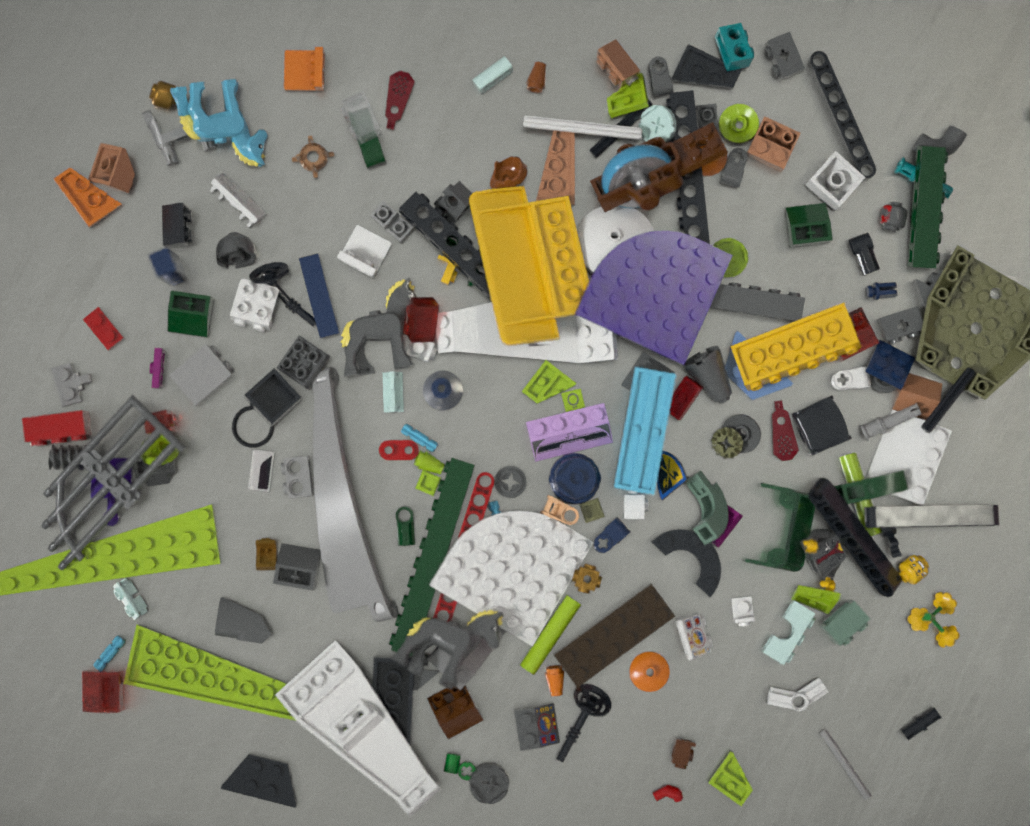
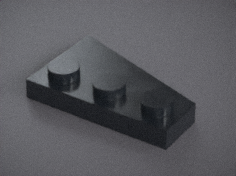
[671,44,742,89]

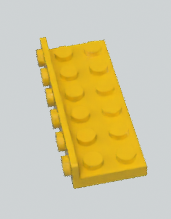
[731,303,861,391]

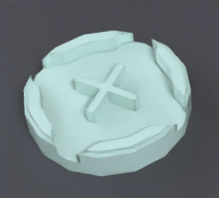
[639,105,676,143]

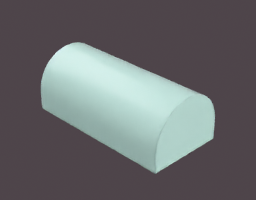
[472,56,513,94]

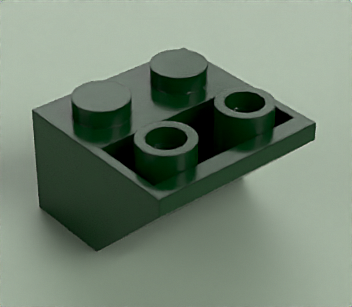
[785,203,833,247]
[168,290,214,338]

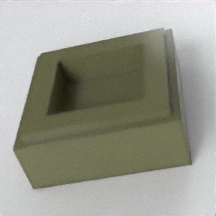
[579,498,605,523]

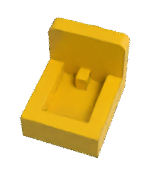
[437,255,458,286]

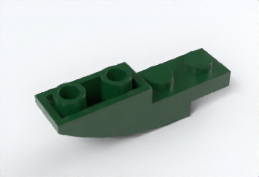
[834,470,908,504]

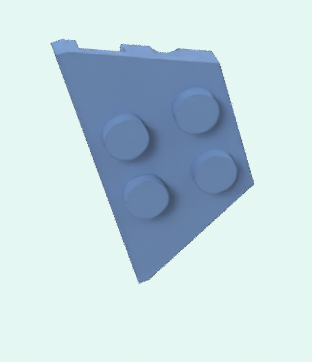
[725,331,794,400]

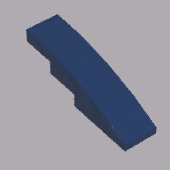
[299,253,339,338]

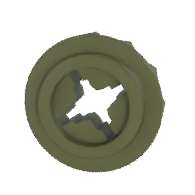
[711,427,743,459]

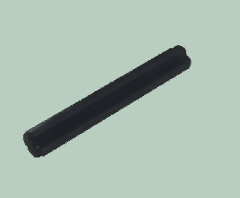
[590,99,653,158]
[921,367,976,433]

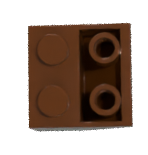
[427,685,483,740]

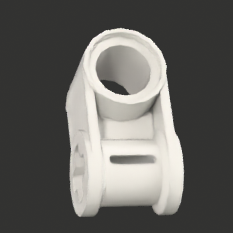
[831,367,871,390]

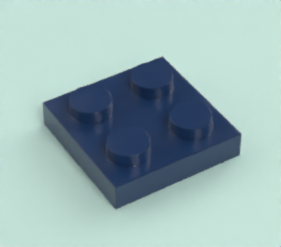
[865,340,915,390]

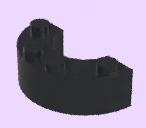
[650,529,721,597]

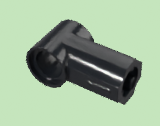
[848,232,880,275]

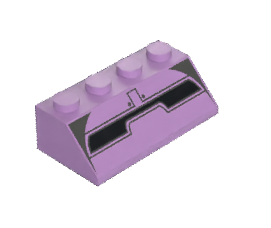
[526,403,613,462]

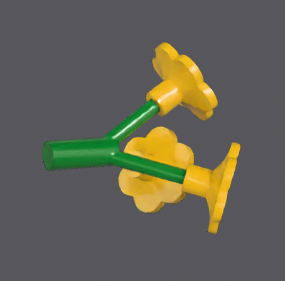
[907,592,960,648]

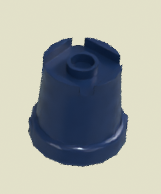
[549,453,601,505]

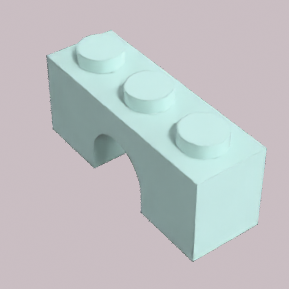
[761,600,815,665]

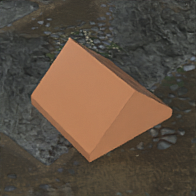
[892,373,942,420]

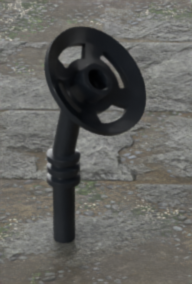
[249,262,316,327]
[556,684,612,763]

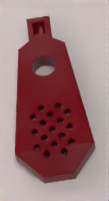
[385,71,415,130]
[772,400,799,461]

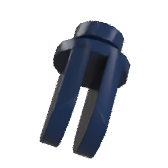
[866,282,898,300]

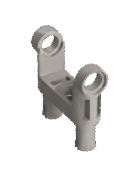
[142,98,216,166]

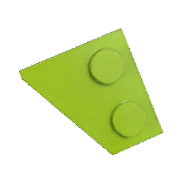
[521,360,576,404]
[708,751,753,806]

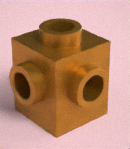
[572,564,602,594]

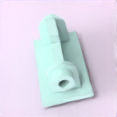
[382,371,404,413]
[113,577,148,620]

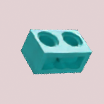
[715,23,754,71]

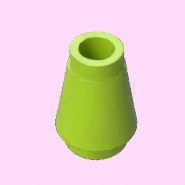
[413,450,445,475]

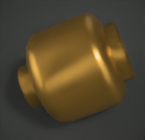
[149,81,176,110]

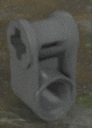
[648,56,674,97]
[720,148,747,188]

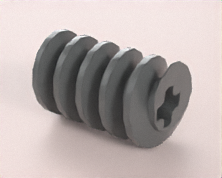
[48,445,86,470]

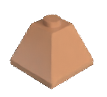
[88,143,135,193]

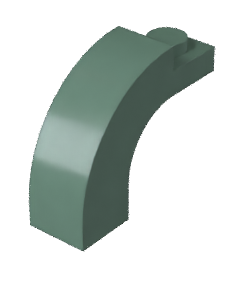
[685,470,728,545]

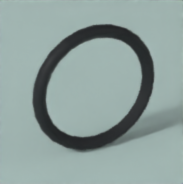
[232,406,274,448]

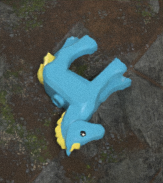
[170,79,267,167]

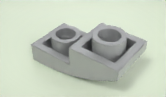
[370,201,415,244]

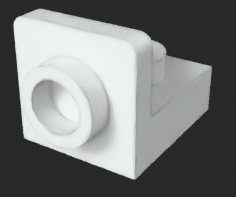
[406,336,437,363]
[731,596,755,626]

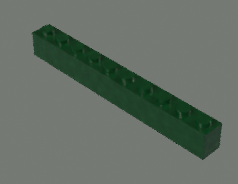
[389,458,475,657]

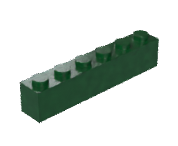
[907,146,948,268]

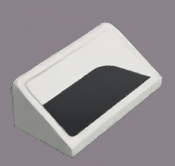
[248,449,275,492]

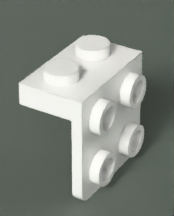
[230,279,279,332]

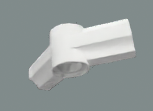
[767,677,828,711]

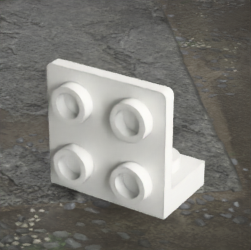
[337,225,392,279]

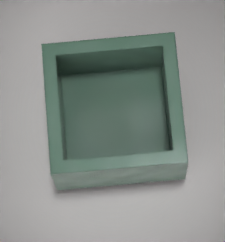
[819,599,870,646]

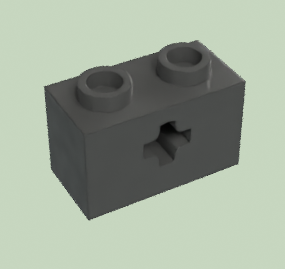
[764,32,805,81]
[877,306,923,344]

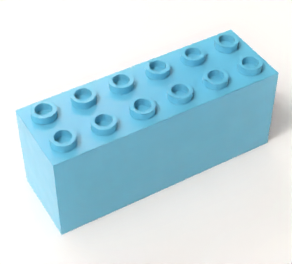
[613,367,676,495]

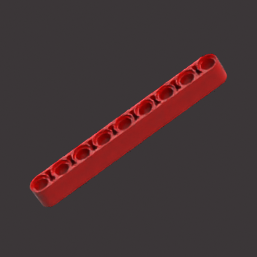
[433,472,495,622]

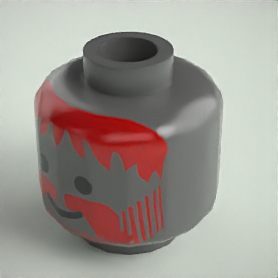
[880,201,908,232]

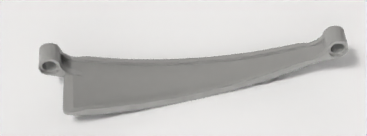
[312,367,398,622]

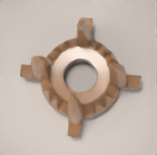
[292,136,334,178]

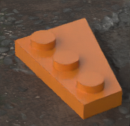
[54,168,122,228]

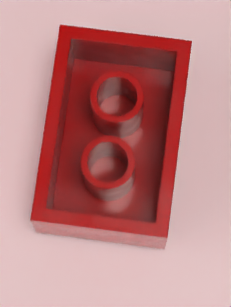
[22,410,92,447]

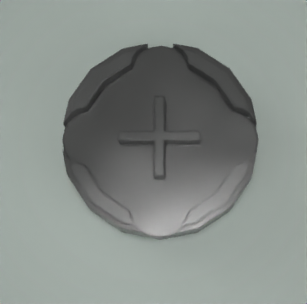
[469,764,509,804]

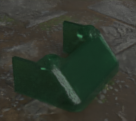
[742,483,815,572]

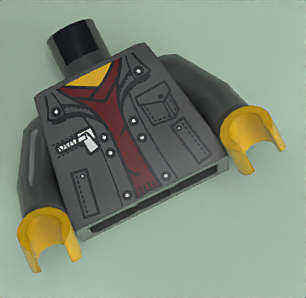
[800,529,846,592]

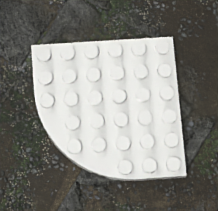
[429,510,594,646]

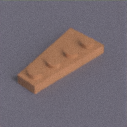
[536,131,575,206]

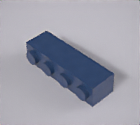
[148,247,187,286]

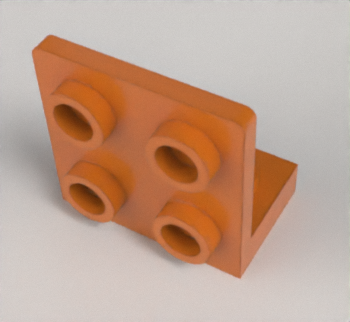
[284,47,325,91]

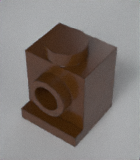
[671,737,696,769]

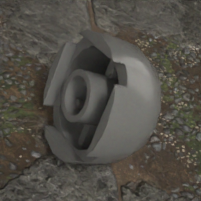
[216,232,256,269]

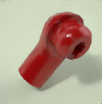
[652,785,683,802]

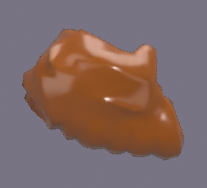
[490,156,528,189]

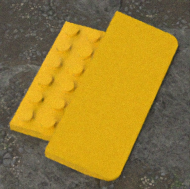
[469,186,589,346]

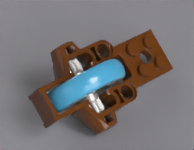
[590,122,728,213]

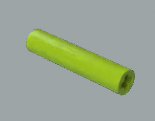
[839,452,882,536]
[520,595,581,675]

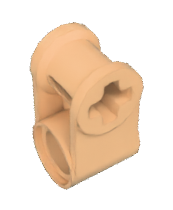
[540,495,579,525]

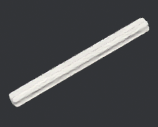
[523,116,642,140]

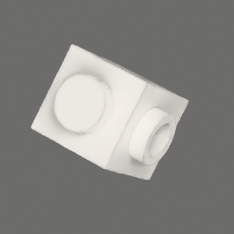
[623,491,648,519]

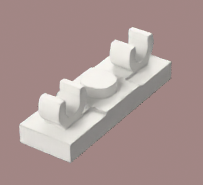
[210,173,267,227]

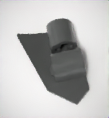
[215,597,272,643]

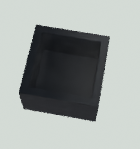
[244,368,302,427]

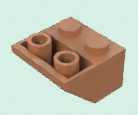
[596,39,640,88]
[747,116,801,172]

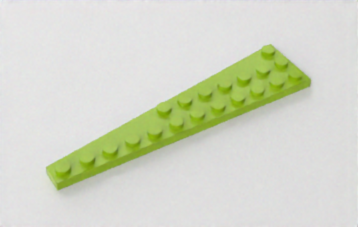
[0,504,221,596]
[123,624,363,731]

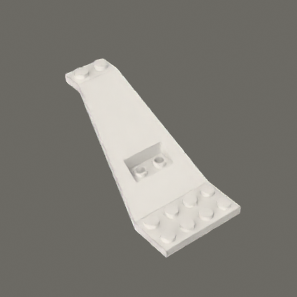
[435,302,618,363]
[275,640,440,817]

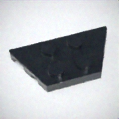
[221,753,297,808]

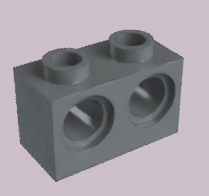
[434,181,472,224]

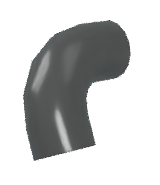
[912,126,967,156]

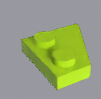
[607,73,649,118]
[791,585,841,614]

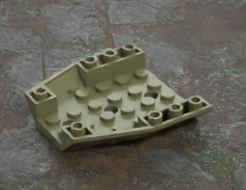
[916,245,1030,400]

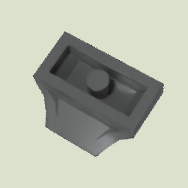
[133,457,176,487]

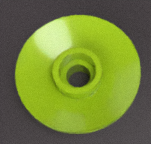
[719,104,759,143]

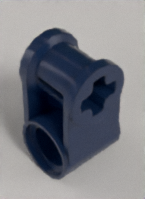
[593,517,631,553]

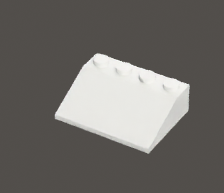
[866,410,952,506]

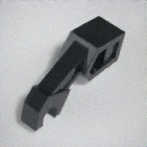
[881,528,902,558]

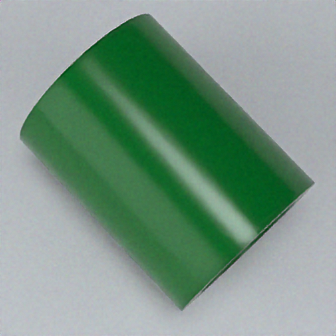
[444,753,461,774]

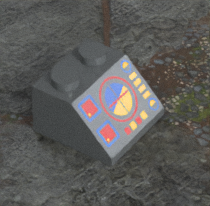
[514,703,560,751]

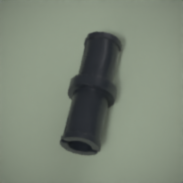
[901,707,942,741]

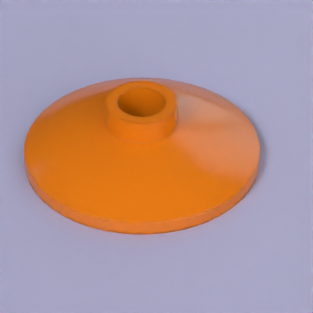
[629,652,670,692]

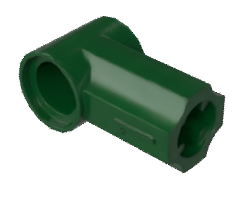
[395,505,415,546]

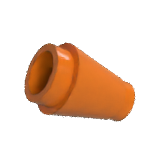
[545,665,565,696]

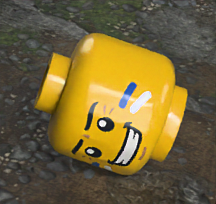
[899,555,929,585]

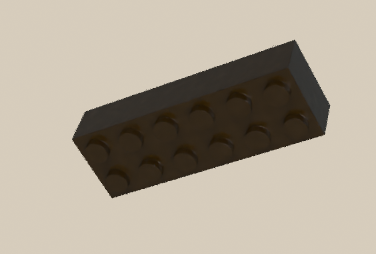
[554,583,676,688]

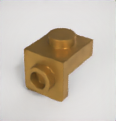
[255,538,277,570]

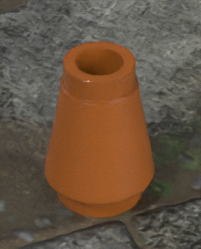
[526,62,546,93]

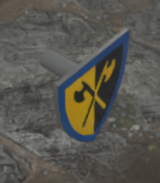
[657,450,689,500]

